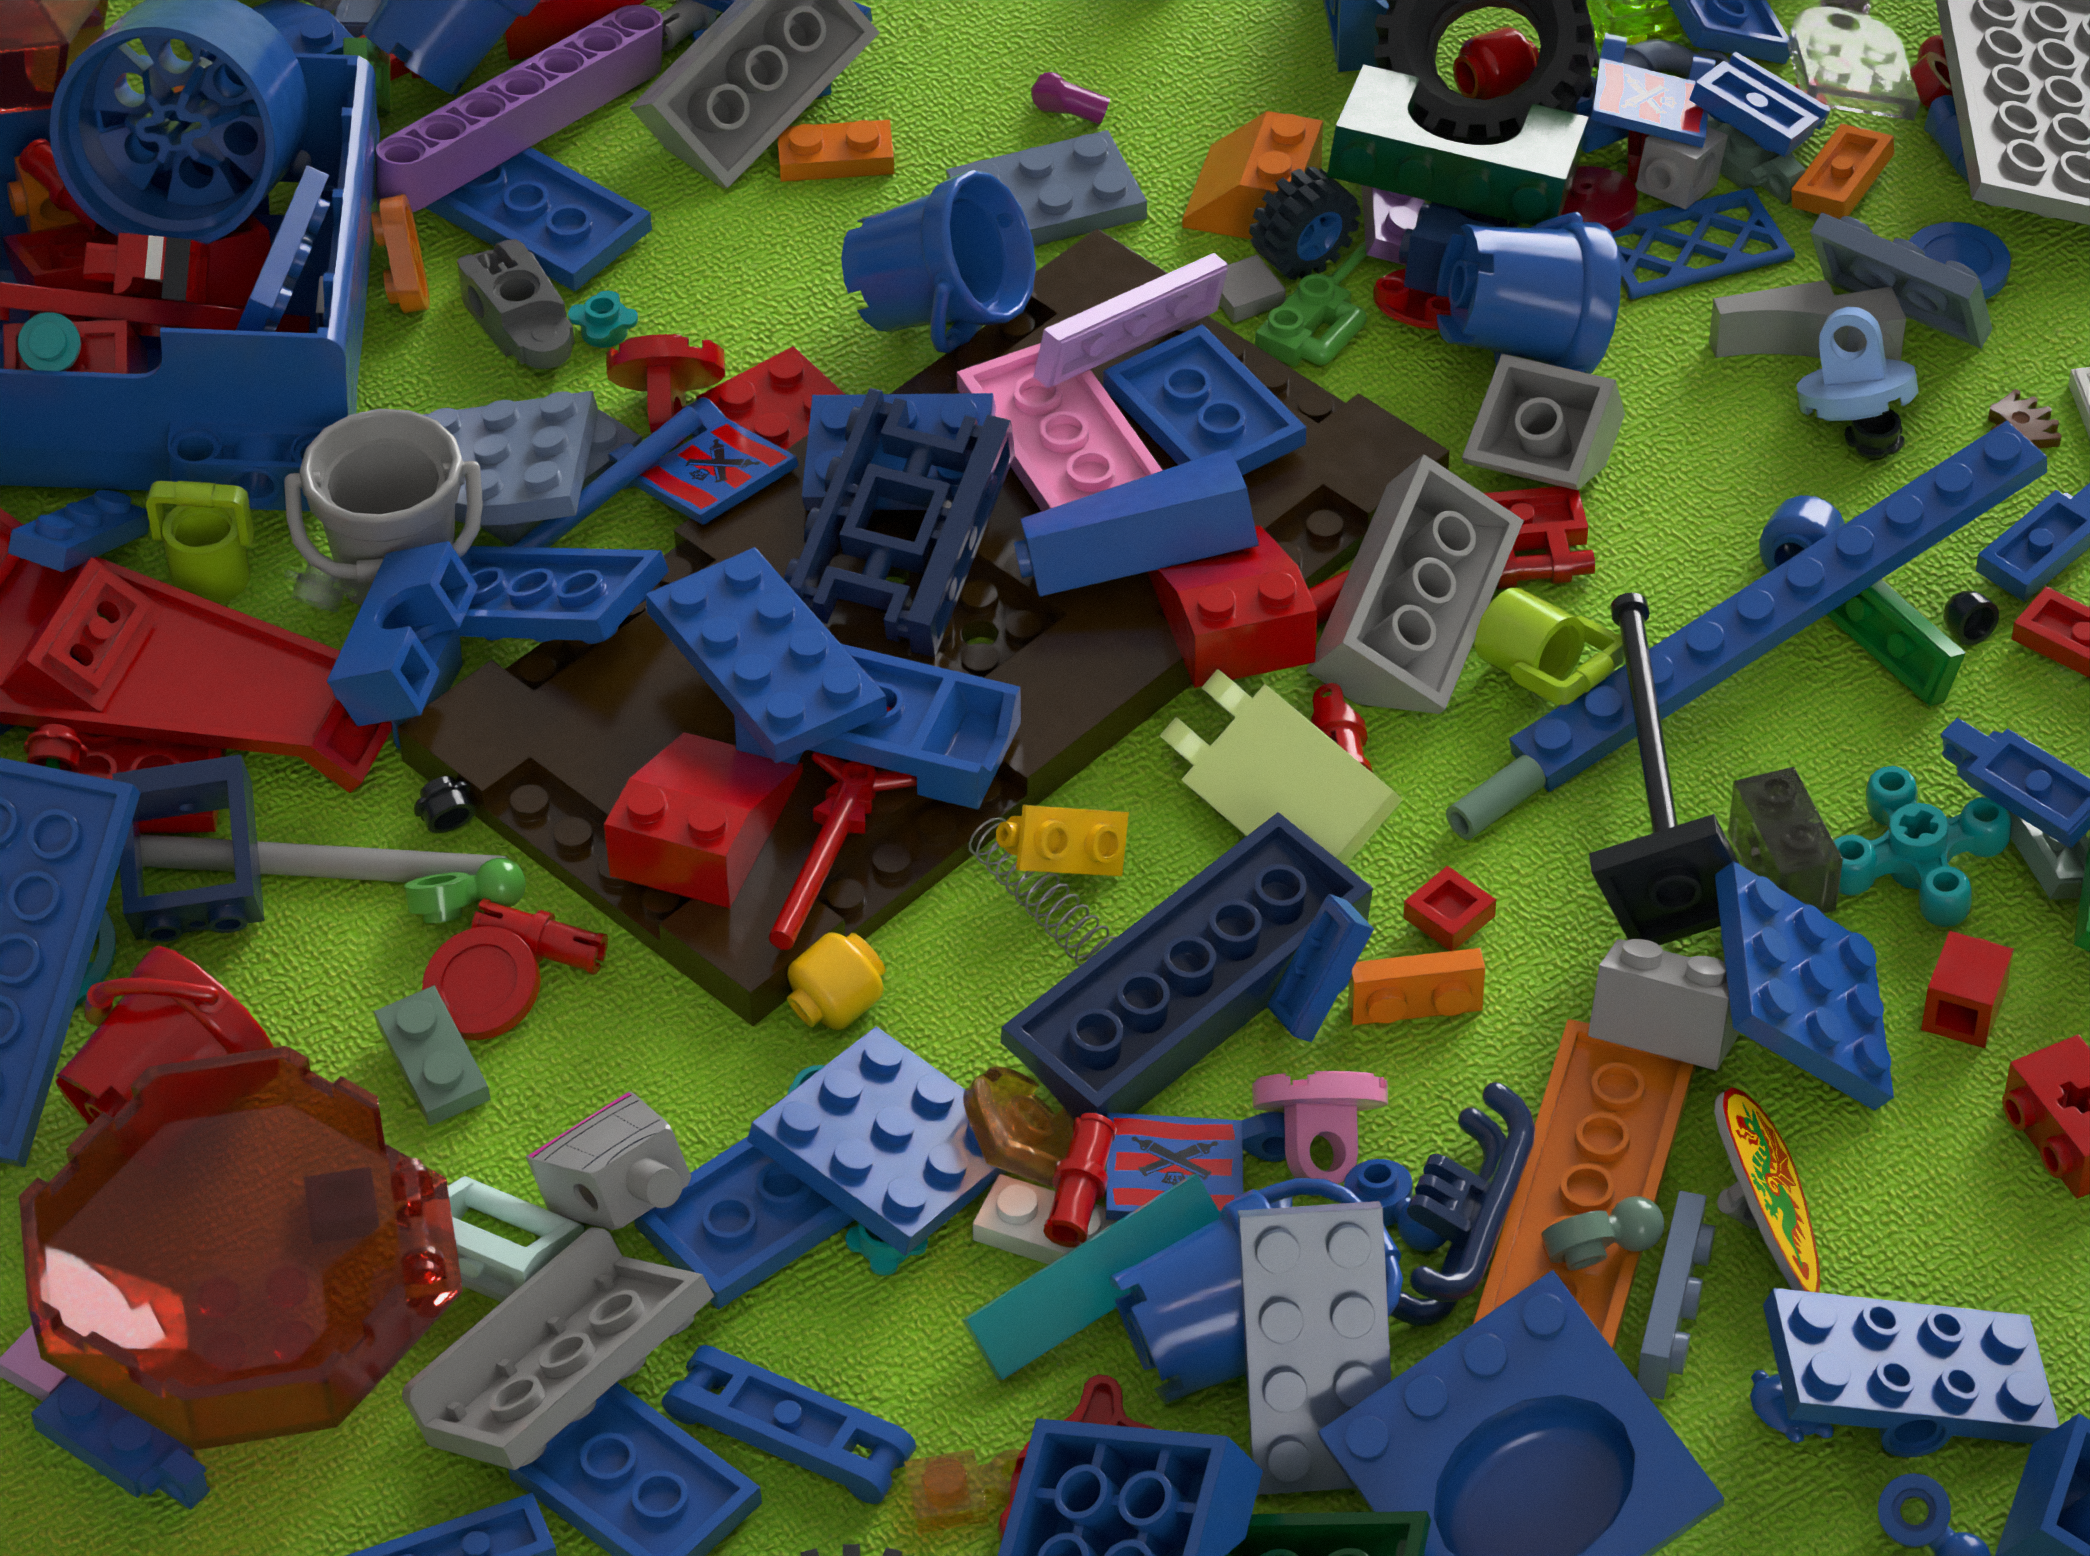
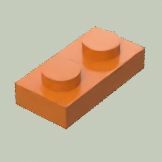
[777,120,894,182]
[1791,123,1894,219]
[1348,948,1485,1025]

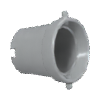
[284,408,483,606]

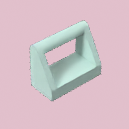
[405,1176,584,1302]

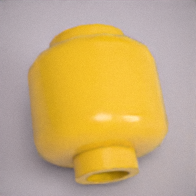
[787,932,886,1030]

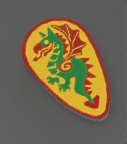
[1714,1087,1820,1293]

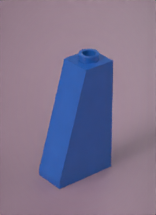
[1013,449,1259,597]

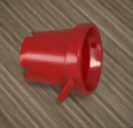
[56,946,280,1169]

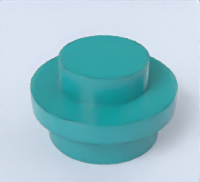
[18,312,81,371]

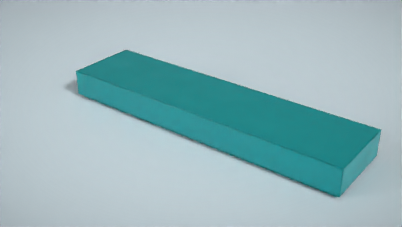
[962,1174,1220,1380]

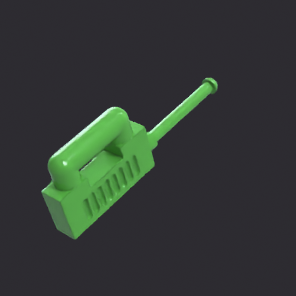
[1255,241,1367,367]

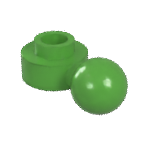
[404,858,526,923]

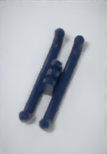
[1391,1082,1536,1326]

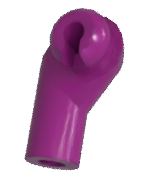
[1031,72,1110,125]

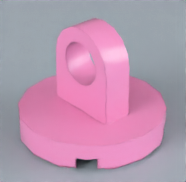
[1252,1071,1388,1184]

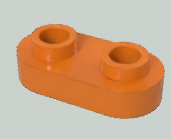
[371,194,430,314]

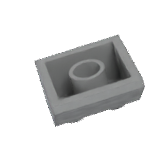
[1462,354,1625,490]
[1588,939,1740,1070]

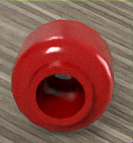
[1453,27,1539,100]

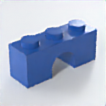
[327,541,478,727]

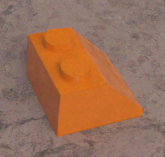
[1182,111,1323,239]

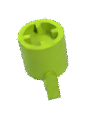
[146,481,254,604]
[1475,588,1625,705]

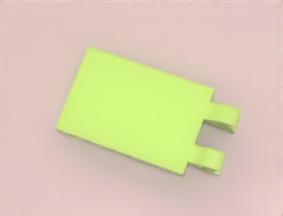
[1160,669,1403,865]

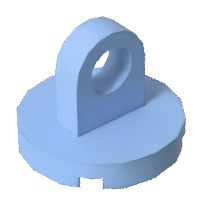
[1796,307,1919,421]

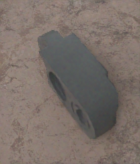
[457,239,575,369]

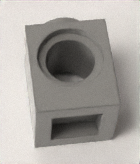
[1636,127,1728,210]

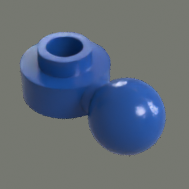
[1344,1159,1447,1252]
[1878,1473,1991,1556]

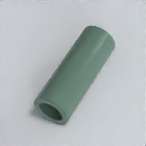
[1446,755,1546,840]

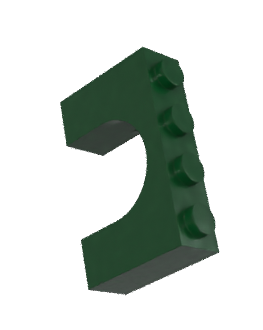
[1327,64,1589,226]

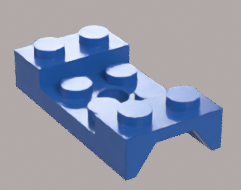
[734,644,1021,809]

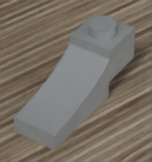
[1709,280,1906,360]

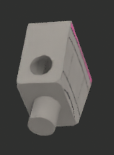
[526,1091,691,1230]

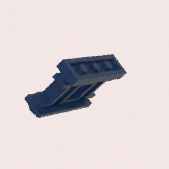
[784,388,1015,658]

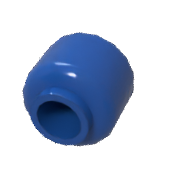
[1759,495,1845,572]

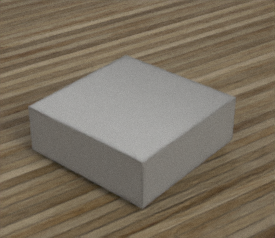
[1219,254,1286,323]

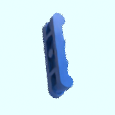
[661,1345,917,1504]

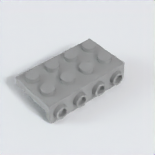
[402,1227,714,1470]

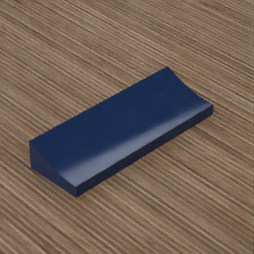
[1000,812,1373,1120]

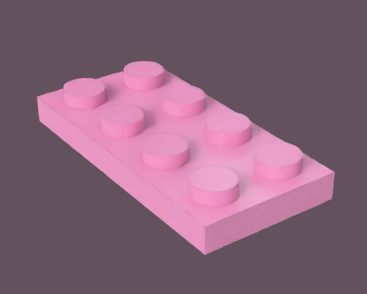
[957,343,1163,511]

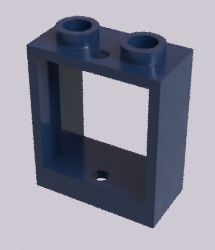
[112,755,265,943]

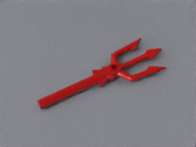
[768,706,917,950]

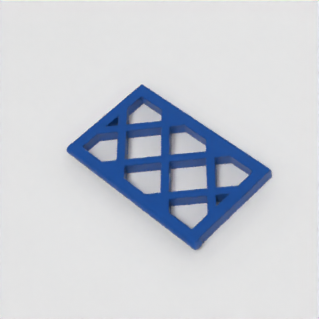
[1612,187,1795,300]

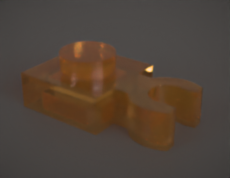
[904,1449,1022,1534]

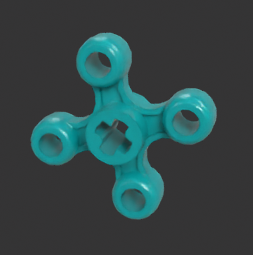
[1825,766,2012,928]

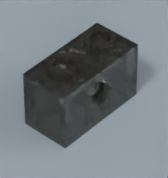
[1728,767,1843,914]

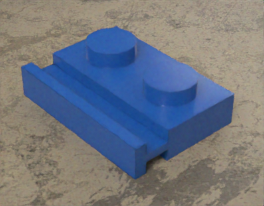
[1689,52,1831,157]

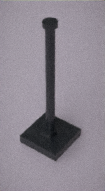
[1589,593,1740,945]

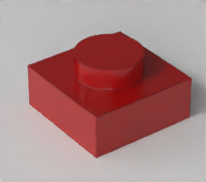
[1403,866,1496,951]

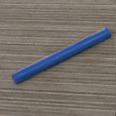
[511,405,703,548]

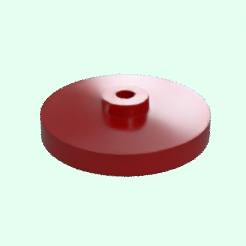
[422,926,541,1040]

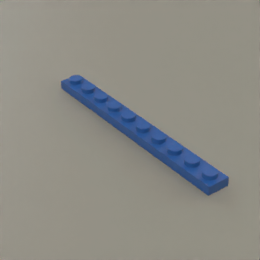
[1509,421,2047,792]

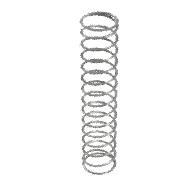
[969,817,1116,967]

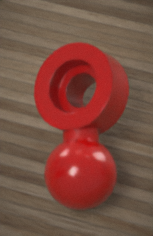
[1910,35,1953,108]

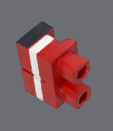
[83,233,211,305]

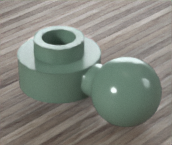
[1541,1196,1664,1270]

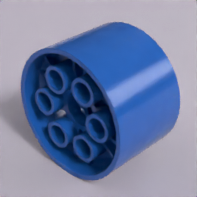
[50,0,309,244]

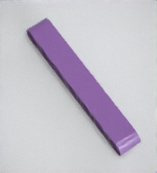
[376,5,663,212]

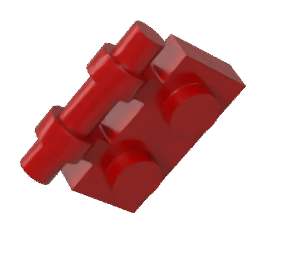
[1483,486,1595,589]

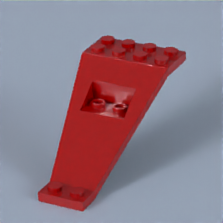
[0,508,392,793]

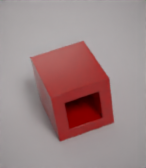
[1921,931,2014,1048]

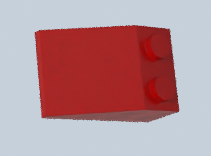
[1147,525,1317,688]
[604,732,803,908]

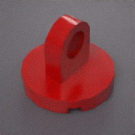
[606,334,725,444]

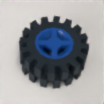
[1249,167,1361,281]

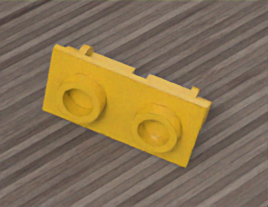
[996,805,1129,876]

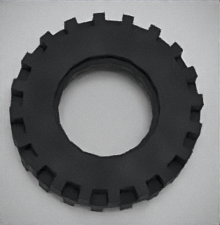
[1374,0,1599,145]

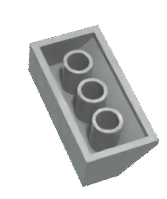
[630,0,880,189]
[1306,454,1524,714]

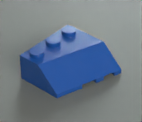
[998,1418,1263,1556]

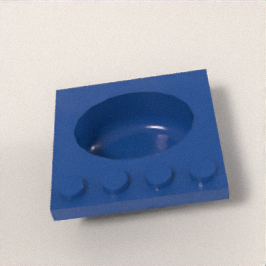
[1318,1270,1724,1556]

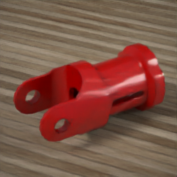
[1311,683,1373,773]

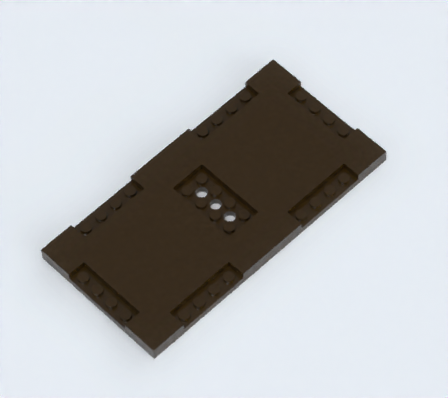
[397,228,1450,1026]

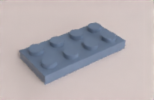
[1237,1201,1391,1495]

